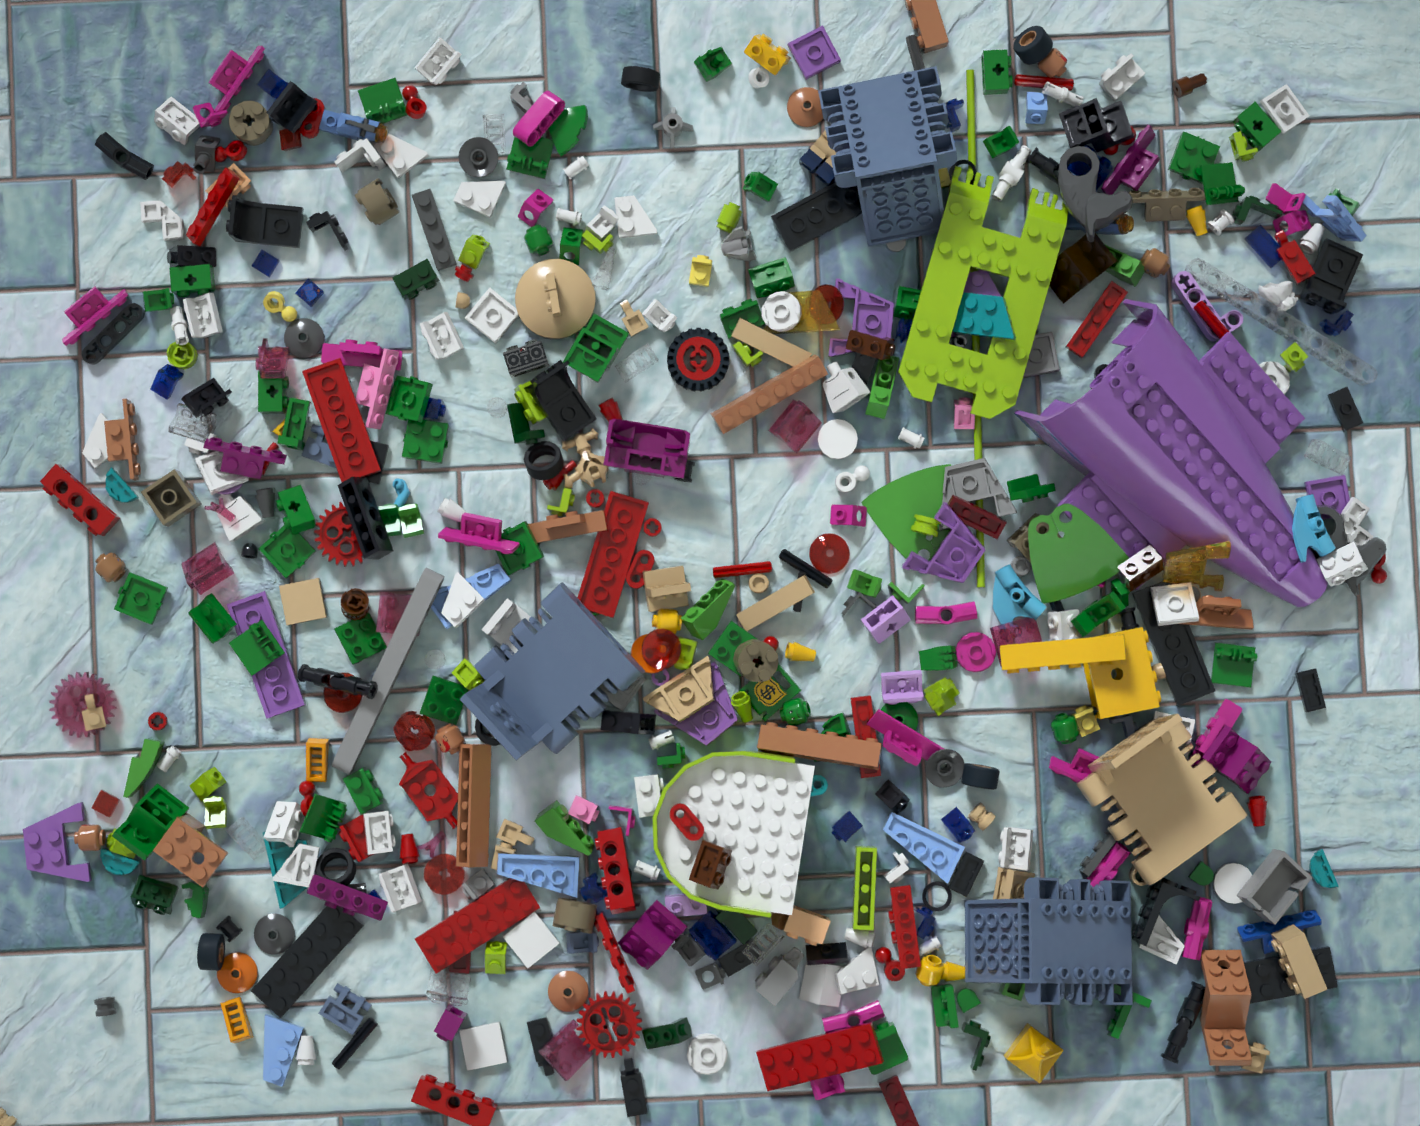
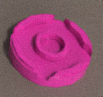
[956,632,996,672]

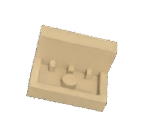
[643,566,691,612]
[993,867,1035,899]

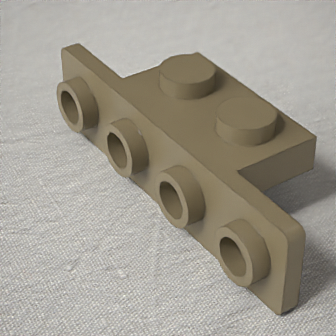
[1129,188,1206,222]

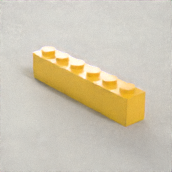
[1000,634,1127,674]

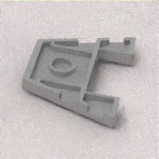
[939,458,1017,531]

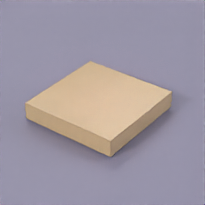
[279,578,327,625]

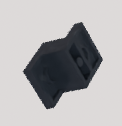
[1059,98,1134,153]

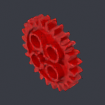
[314,502,363,567]
[576,991,642,1058]

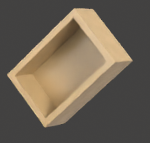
[1271,924,1327,999]

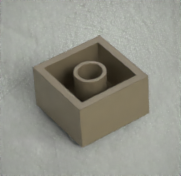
[141,469,202,527]

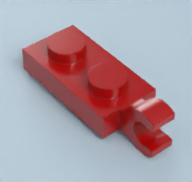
[1274,230,1315,285]

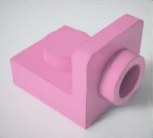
[954,397,975,429]
[568,795,600,824]

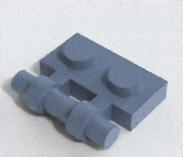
[301,424,337,469]
[318,983,372,1035]

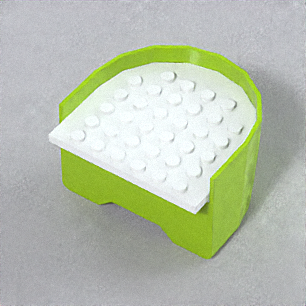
[652,751,815,918]

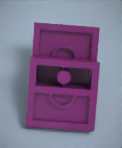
[1202,725,1271,794]
[617,900,687,970]

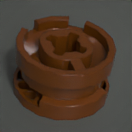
[341,588,369,621]

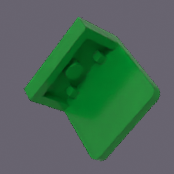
[868,1021,908,1075]

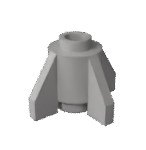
[653,107,693,149]
[721,226,757,261]

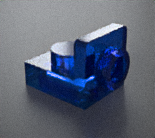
[423,398,446,421]
[831,810,863,842]

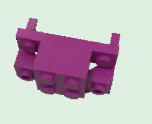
[603,419,690,479]

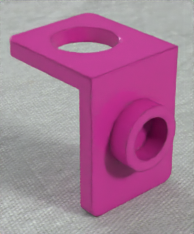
[192,103,228,128]
[1265,183,1306,214]
[518,189,553,227]
[1273,210,1312,236]
[830,505,867,527]
[609,805,636,836]

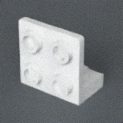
[334,138,386,173]
[482,598,531,653]

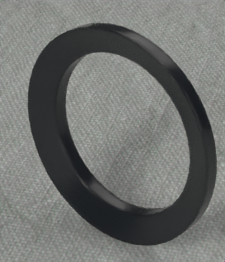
[949,160,977,185]
[922,882,952,911]

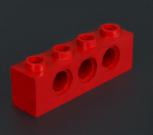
[40,464,120,536]
[595,827,636,915]
[411,1074,497,1126]

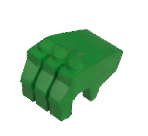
[694,47,732,82]
[919,645,958,671]
[182,881,209,918]

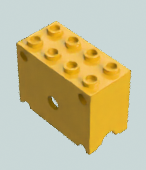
[1083,627,1161,719]

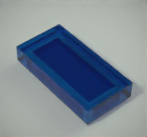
[1244,224,1281,268]

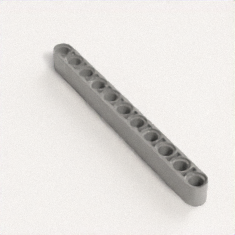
[332,568,445,775]

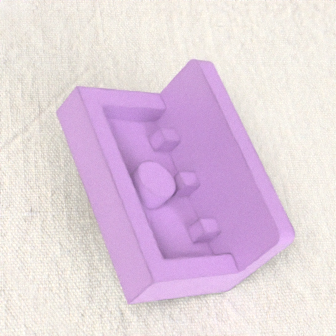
[881,670,924,705]

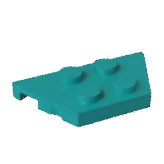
[952,292,1016,340]
[262,831,308,909]

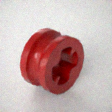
[586,489,604,508]
[643,518,662,537]
[148,712,167,730]

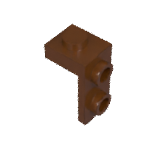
[846,330,895,360]

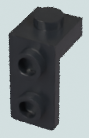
[306,211,349,251]
[167,245,216,268]

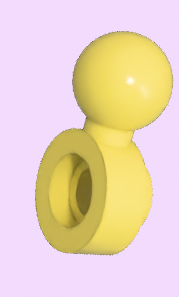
[263,291,297,322]

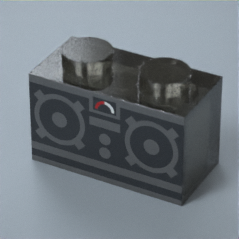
[503,339,550,378]

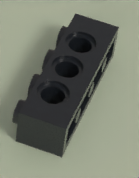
[338,477,394,560]

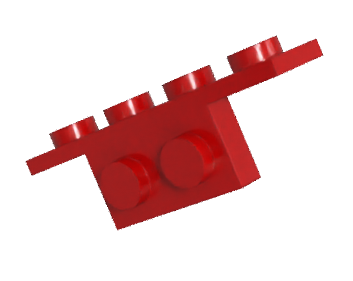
[888,885,921,969]

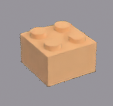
[783,905,830,946]

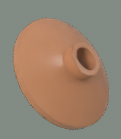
[787,87,823,127]
[548,971,589,1012]

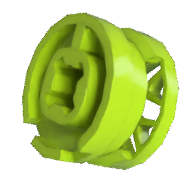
[166,341,198,370]
[910,514,941,537]

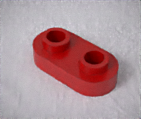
[299,98,325,139]
[626,550,655,589]
[670,803,704,841]

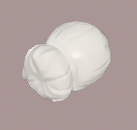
[1258,281,1298,312]

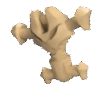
[561,428,620,489]

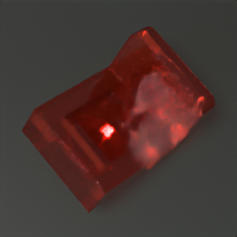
[162,161,196,188]

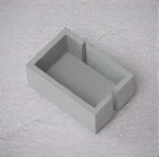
[1236,849,1313,925]

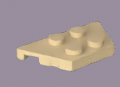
[642,656,714,723]

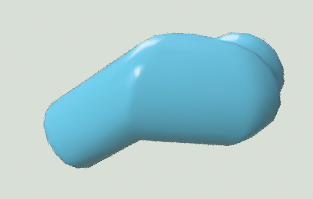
[392,478,410,508]

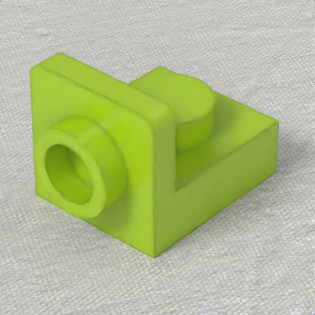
[1229,131,1258,162]
[733,341,763,367]
[451,658,486,690]

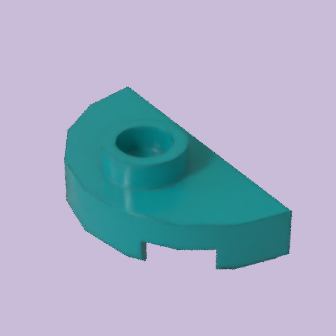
[105,467,139,503]
[100,848,141,875]
[1309,849,1339,888]

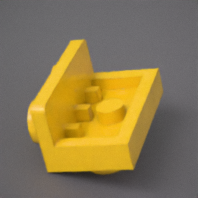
[744,34,791,75]

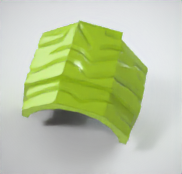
[923,677,960,716]

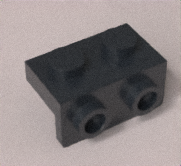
[181,378,232,418]

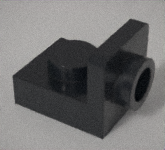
[875,779,910,814]

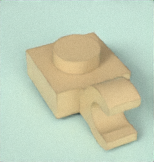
[620,300,649,337]
[82,694,106,731]
[496,819,535,846]

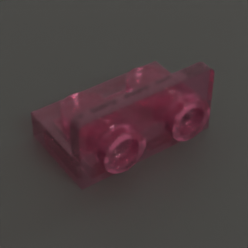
[255,338,290,378]

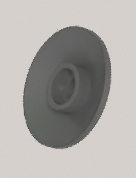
[458,137,499,177]
[284,318,324,358]
[925,749,965,788]
[254,914,295,954]

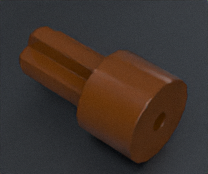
[1172,73,1207,98]

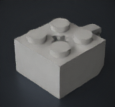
[755,947,804,1006]

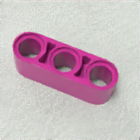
[513,91,565,146]

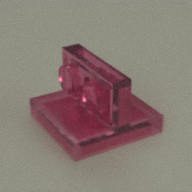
[768,399,822,453]
[181,542,234,595]

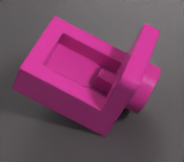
[810,1074,845,1100]

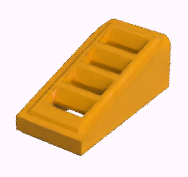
[306,738,329,782]
[220,997,254,1043]

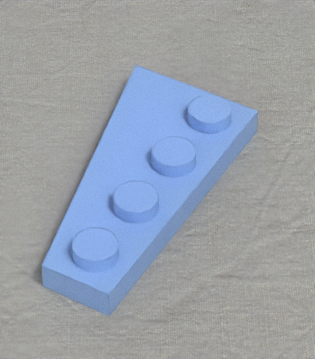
[431,564,512,629]
[883,812,965,884]
[497,853,580,898]

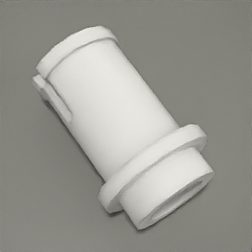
[563,156,590,179]
[556,208,582,226]
[898,427,925,449]
[648,730,675,750]
[156,746,181,772]
[634,860,661,881]
[918,936,942,958]

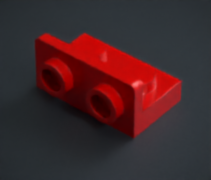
[339,814,374,862]

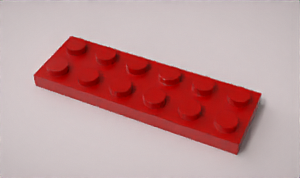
[302,358,381,482]
[577,491,649,618]
[414,878,540,974]
[756,1022,884,1091]

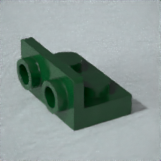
[393,259,440,300]
[130,875,179,915]

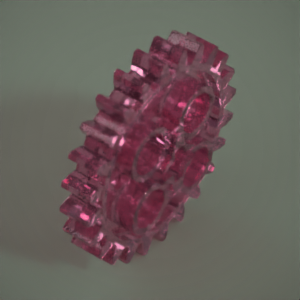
[49,672,117,737]

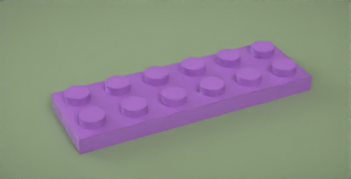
[227,591,306,719]

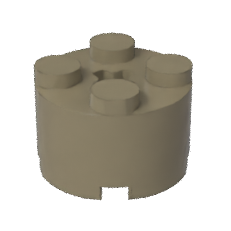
[229,101,273,146]
[355,178,400,225]
[733,639,778,682]
[552,898,597,934]

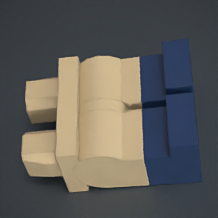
[799,130,837,186]

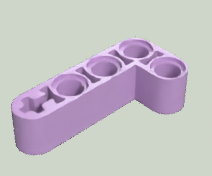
[1171,271,1243,342]

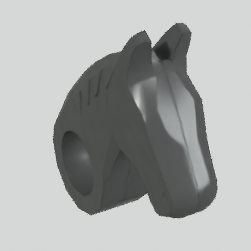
[1058,146,1133,243]
[1311,504,1387,596]

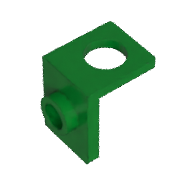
[559,227,583,265]

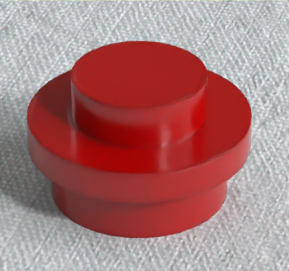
[455,264,474,282]

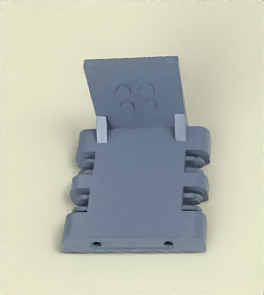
[818,66,957,247]
[460,582,645,761]
[965,877,1133,1005]

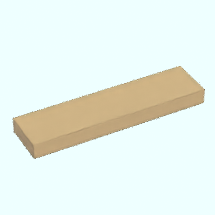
[731,318,812,367]
[736,575,815,631]

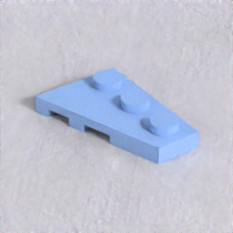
[263,1014,304,1087]

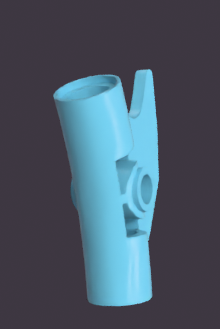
[1292,494,1336,563]
[993,564,1047,636]

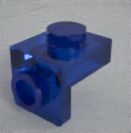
[256,69,288,100]
[946,98,964,132]
[1319,310,1354,337]
[150,364,184,400]
[941,807,975,843]
[915,906,936,939]

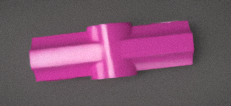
[915,601,977,625]
[1086,841,1131,887]
[1182,896,1213,960]
[822,1000,885,1033]

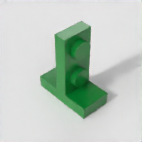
[277,398,311,451]
[1071,591,1126,637]
[1106,984,1152,1039]

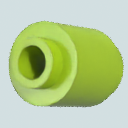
[716,202,742,233]

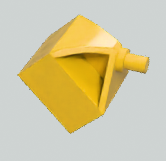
[1004,1023,1064,1083]

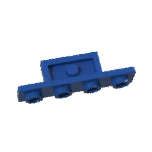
[1237,910,1322,954]

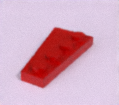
[594,911,636,994]

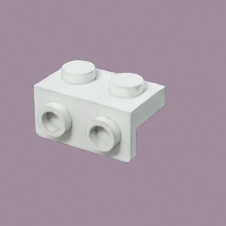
[415,37,462,85]
[183,293,223,338]
[420,312,464,360]
[1316,542,1368,586]
[1048,609,1081,641]
[263,801,305,847]
[998,827,1033,871]
[379,863,422,913]

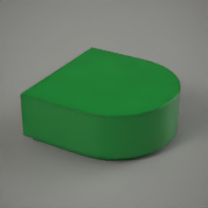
[1188,861,1214,886]
[956,988,981,1013]

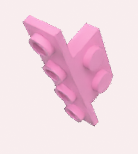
[356,348,399,429]

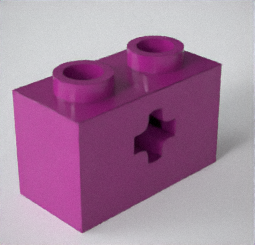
[434,1004,467,1042]

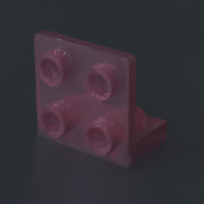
[376,591,420,636]
[990,617,1042,666]
[538,1019,593,1081]

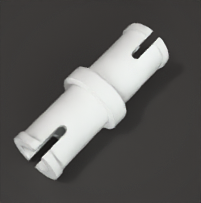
[1042,81,1084,107]
[170,306,189,345]

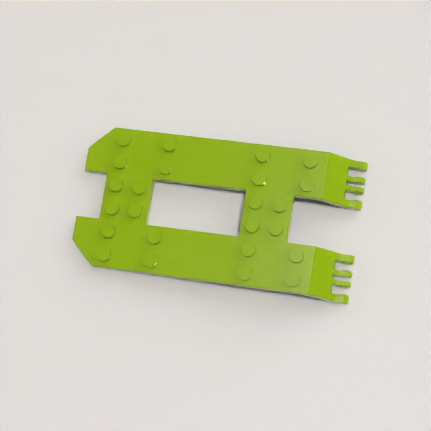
[898,166,1068,419]

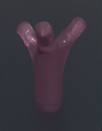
[204,498,236,522]
[417,830,446,858]

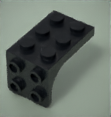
[226,195,304,248]
[1299,238,1363,314]
[527,360,597,441]
[1131,878,1200,946]

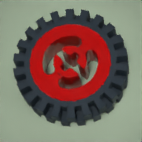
[667,328,729,392]

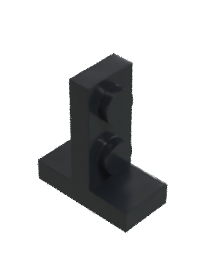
[601,710,656,735]

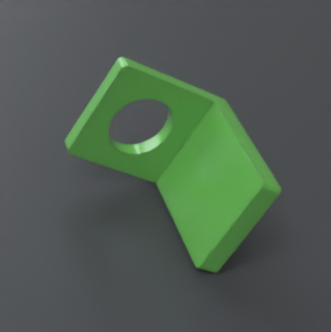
[887,582,925,604]

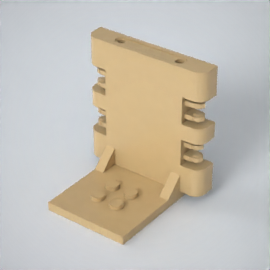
[1076,713,1247,885]

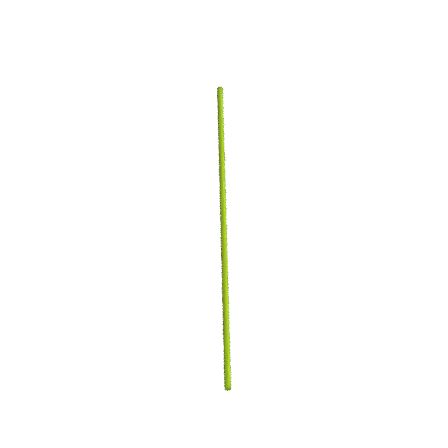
[966,69,985,587]

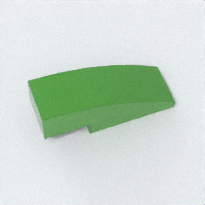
[123,738,165,798]

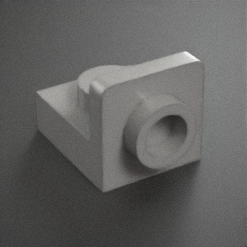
[510,82,533,113]
[462,868,495,901]

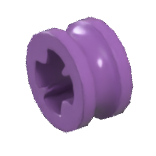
[651,669,670,686]

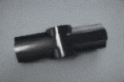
[94,132,154,180]

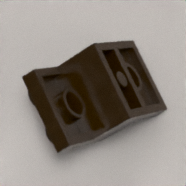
[1049,233,1117,304]

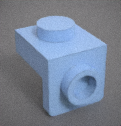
[1025,92,1048,124]

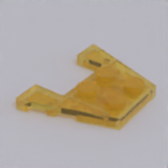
[1162,541,1231,591]

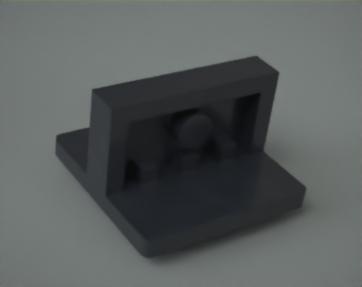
[266,81,317,133]

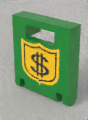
[739,663,801,721]

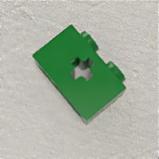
[981,49,1012,95]
[1233,102,1281,151]
[169,264,215,297]
[258,371,289,414]
[276,485,315,535]

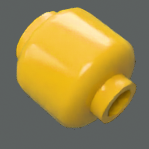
[652,609,682,635]
[915,955,944,986]

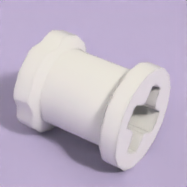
[1207,209,1234,236]

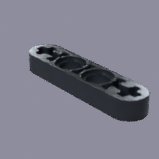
[82,303,145,365]

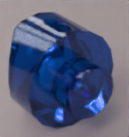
[579,872,608,903]

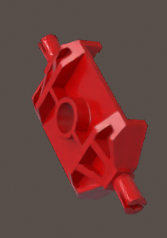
[399,752,458,829]

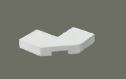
[140,200,185,241]
[1341,497,1374,545]

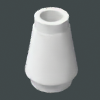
[1299,223,1325,254]
[437,498,468,522]
[845,927,875,948]
[296,1036,316,1065]

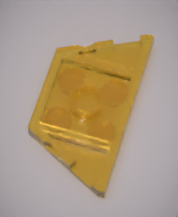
[764,290,840,334]

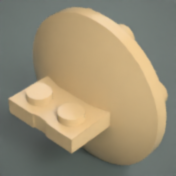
[515,259,596,339]

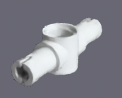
[991,145,1032,202]

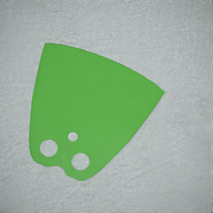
[861,464,951,561]
[1028,504,1129,603]

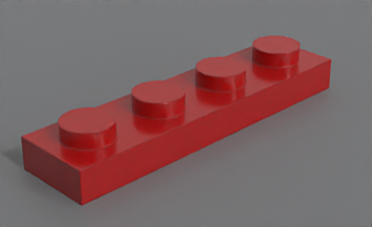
[186,167,240,246]
[1066,281,1128,358]
[850,695,881,778]

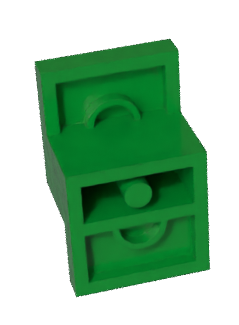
[563,313,629,383]
[112,783,189,861]

